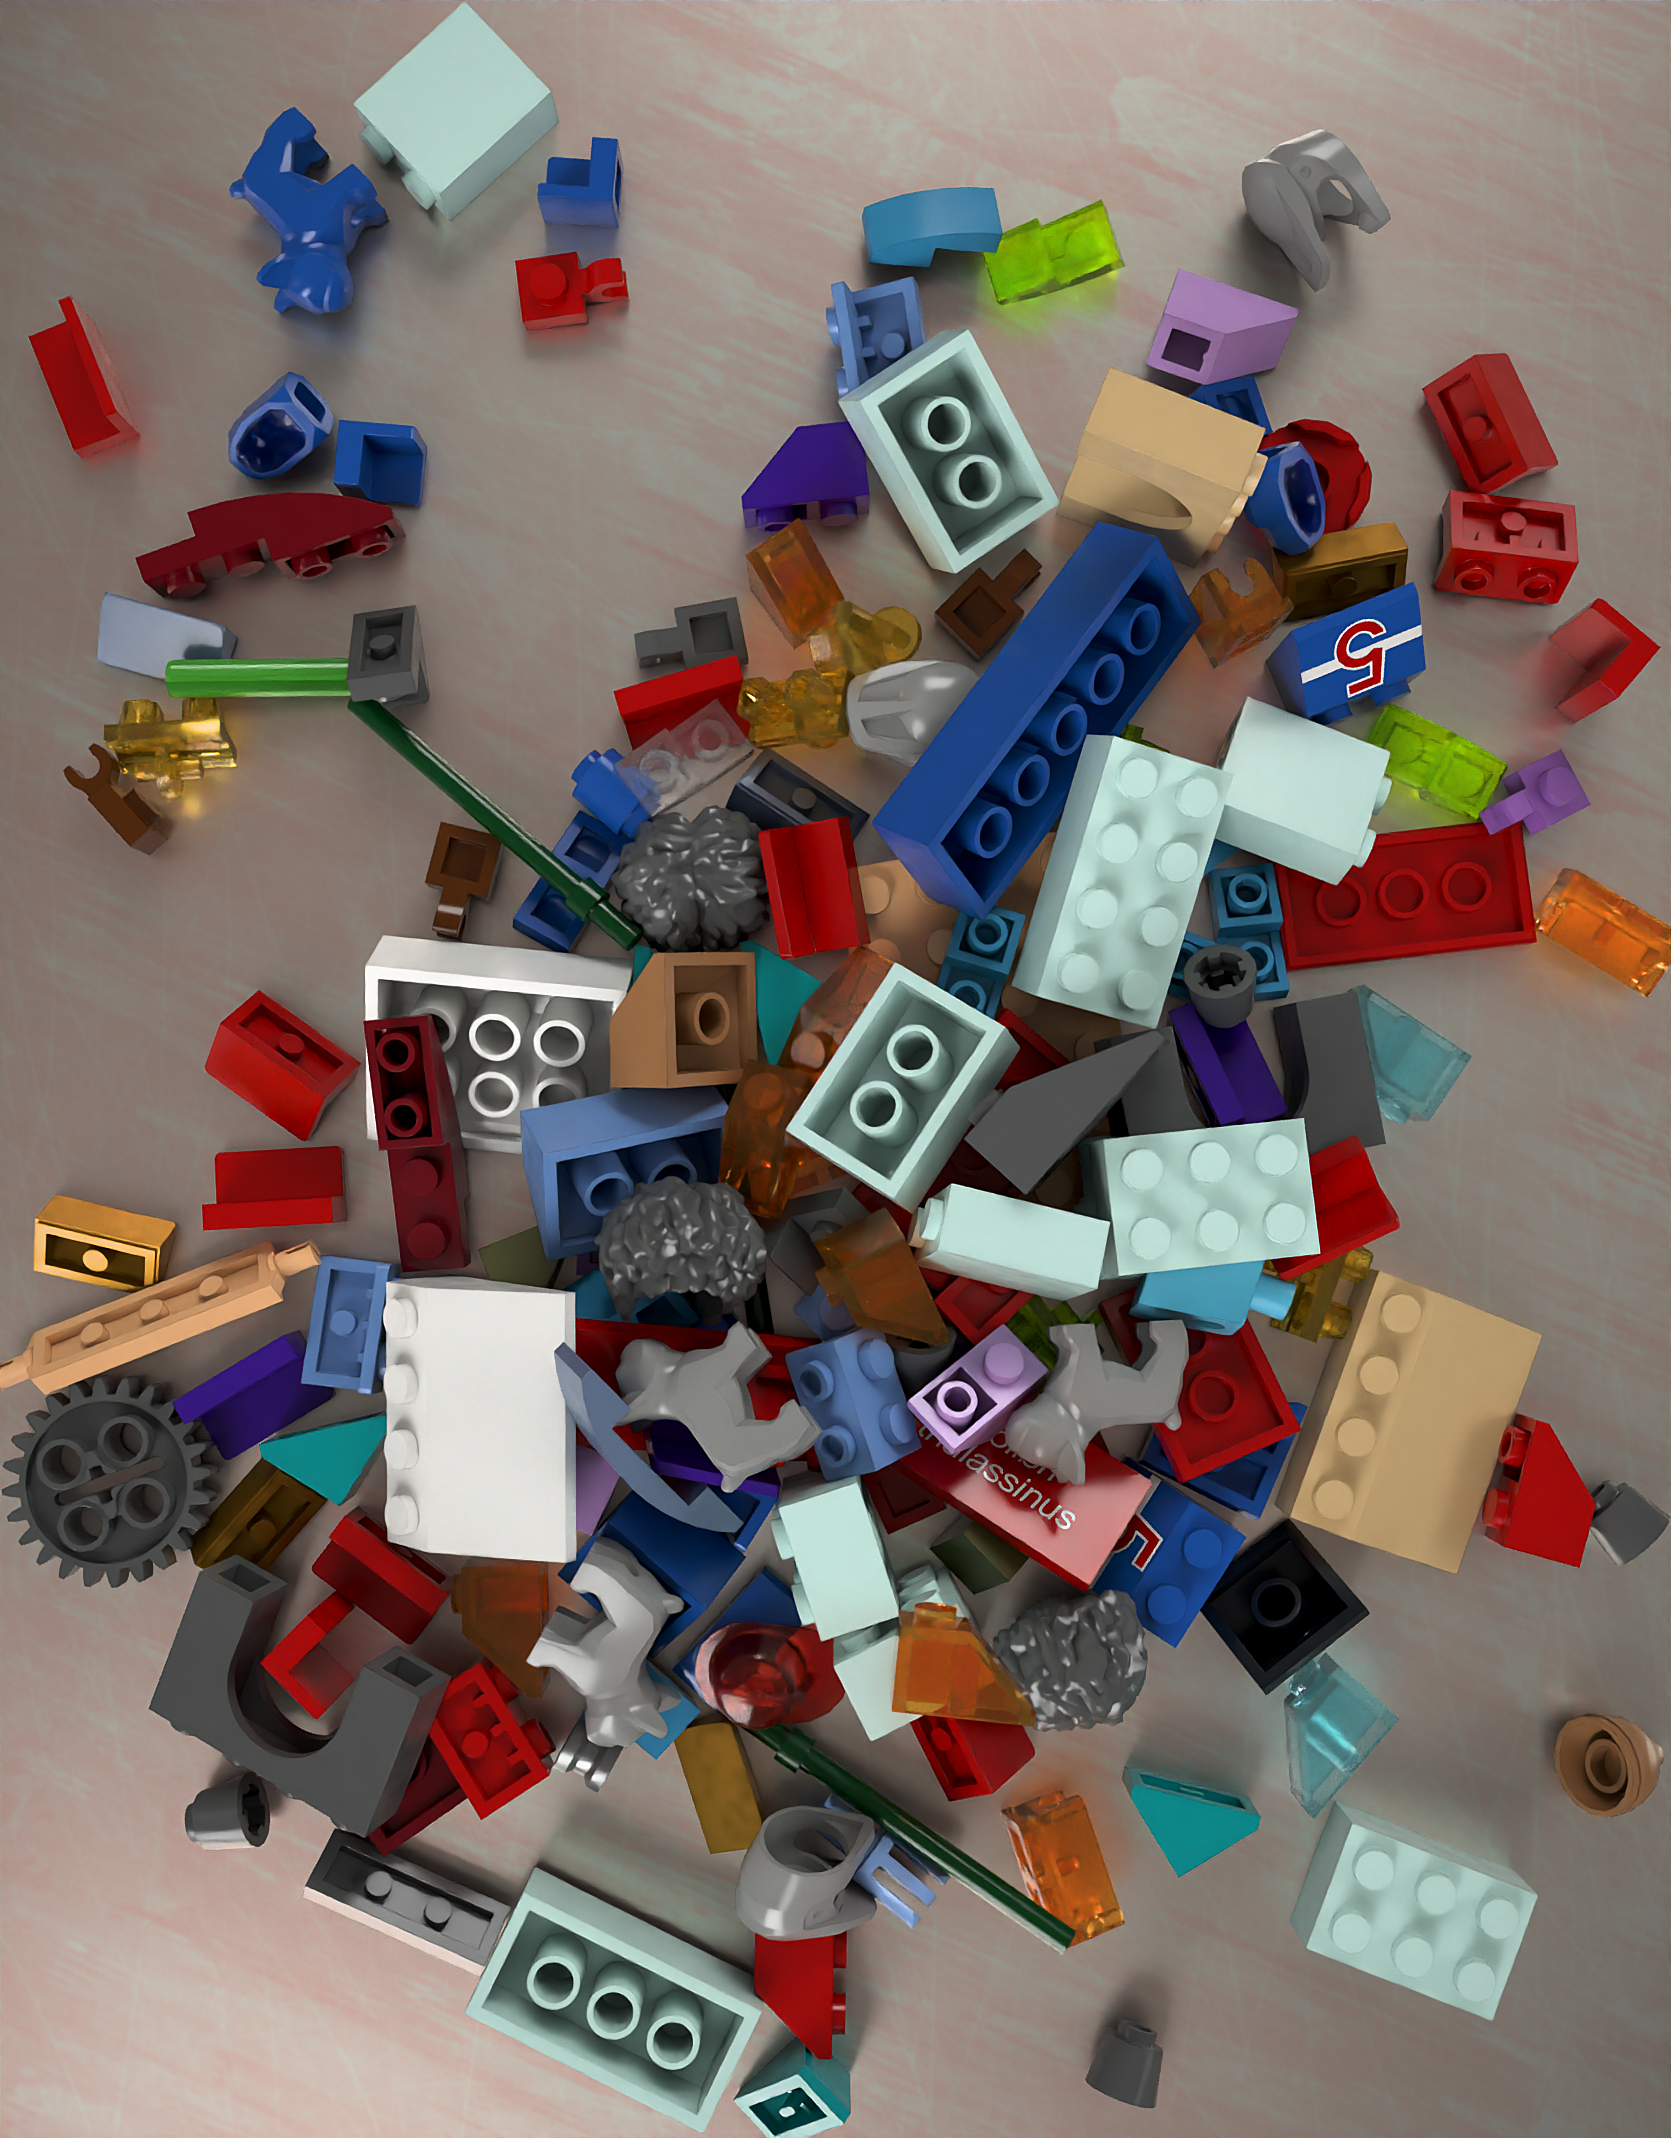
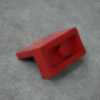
[29,295,140,459]
[1422,353,1558,495]
[1550,598,1661,724]
[613,655,759,774]
[758,816,871,960]
[205,990,361,1141]
[1270,1134,1401,1281]
[202,1146,347,1231]
[312,1506,459,1645]
[260,1591,356,1719]
[909,1659,1035,1802]

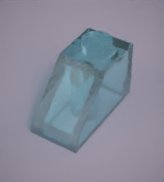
[1347,984,1472,1125]
[1284,1652,1399,1818]

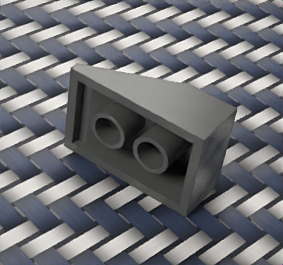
[964,1030,1170,1195]

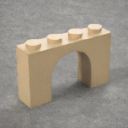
[1056,367,1268,569]

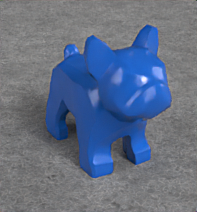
[229,107,388,316]

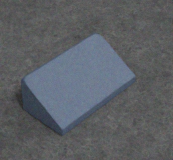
[97,592,237,681]
[725,746,870,842]

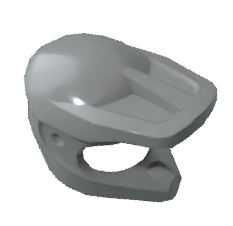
[1242,129,1391,292]
[846,659,979,767]
[734,1806,877,1941]

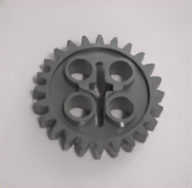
[2,1375,219,1588]

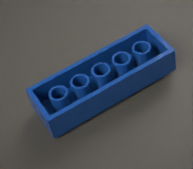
[871,521,1202,921]

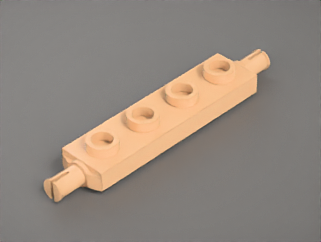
[0,1239,322,1395]

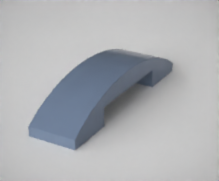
[554,1342,744,1533]

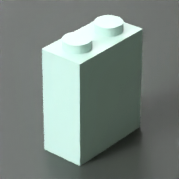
[353,2,559,221]
[1215,696,1392,886]
[907,1183,1110,1301]

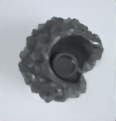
[611,805,770,953]
[594,1176,767,1326]
[991,1589,1148,1732]

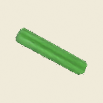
[165,658,351,698]

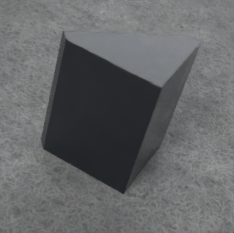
[1200,1518,1370,1695]

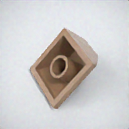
[609,952,758,1088]

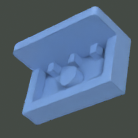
[826,276,927,398]
[301,1255,405,1395]
[785,1321,922,1481]

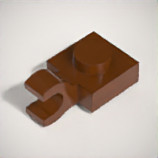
[934,548,1042,661]
[63,743,168,855]
[425,822,505,942]

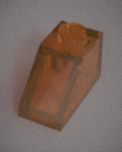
[745,518,845,650]
[777,946,894,1087]
[718,1058,814,1222]
[814,1207,952,1346]
[451,1556,550,1698]
[890,1602,1036,1727]

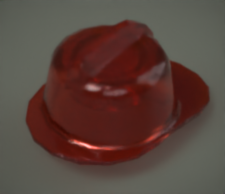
[695,1622,846,1729]

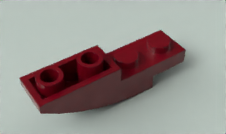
[135,492,406,599]
[363,1014,471,1273]

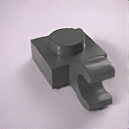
[634,597,749,670]

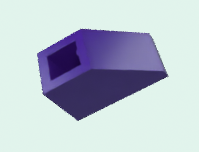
[741,421,870,533]

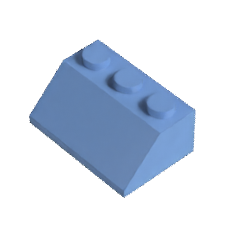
[520,1085,733,1261]

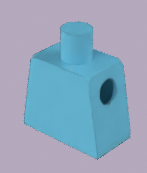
[1128,1260,1296,1335]

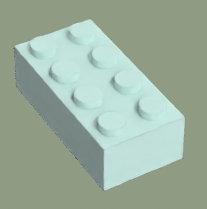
[1011,735,1234,1030]
[464,1867,763,2133]

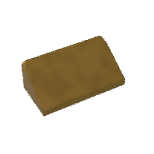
[1272,522,1409,623]
[34,1195,175,1294]
[190,1458,328,1571]
[674,1708,767,1854]

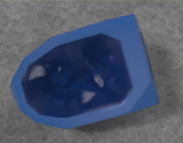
[228,371,335,480]
[1243,441,1325,556]

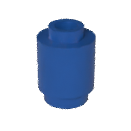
[571,748,667,841]

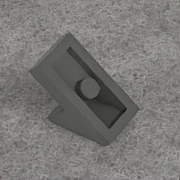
[346,605,430,709]
[754,1187,886,1296]

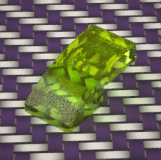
[982,199,1125,305]
[1367,703,1508,823]

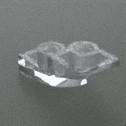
[614,698,755,819]

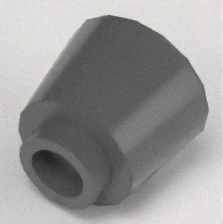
[1183,944,1257,1028]
[883,1312,957,1397]
[1590,1480,1670,1566]
[185,1772,270,1850]
[1085,2019,1163,2108]

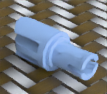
[816,1792,951,1929]

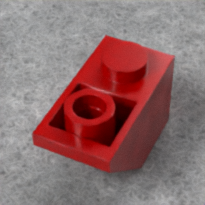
[1482,1413,1596,1568]
[754,1931,847,2060]

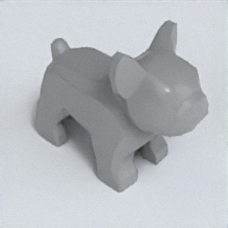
[1005,1320,1189,1485]
[615,1322,823,1493]
[526,1536,684,1748]

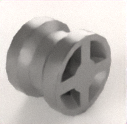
[552,1709,624,1793]

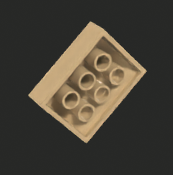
[1274,1267,1543,1575]

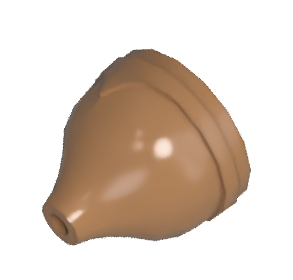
[1554,1713,1664,1818]

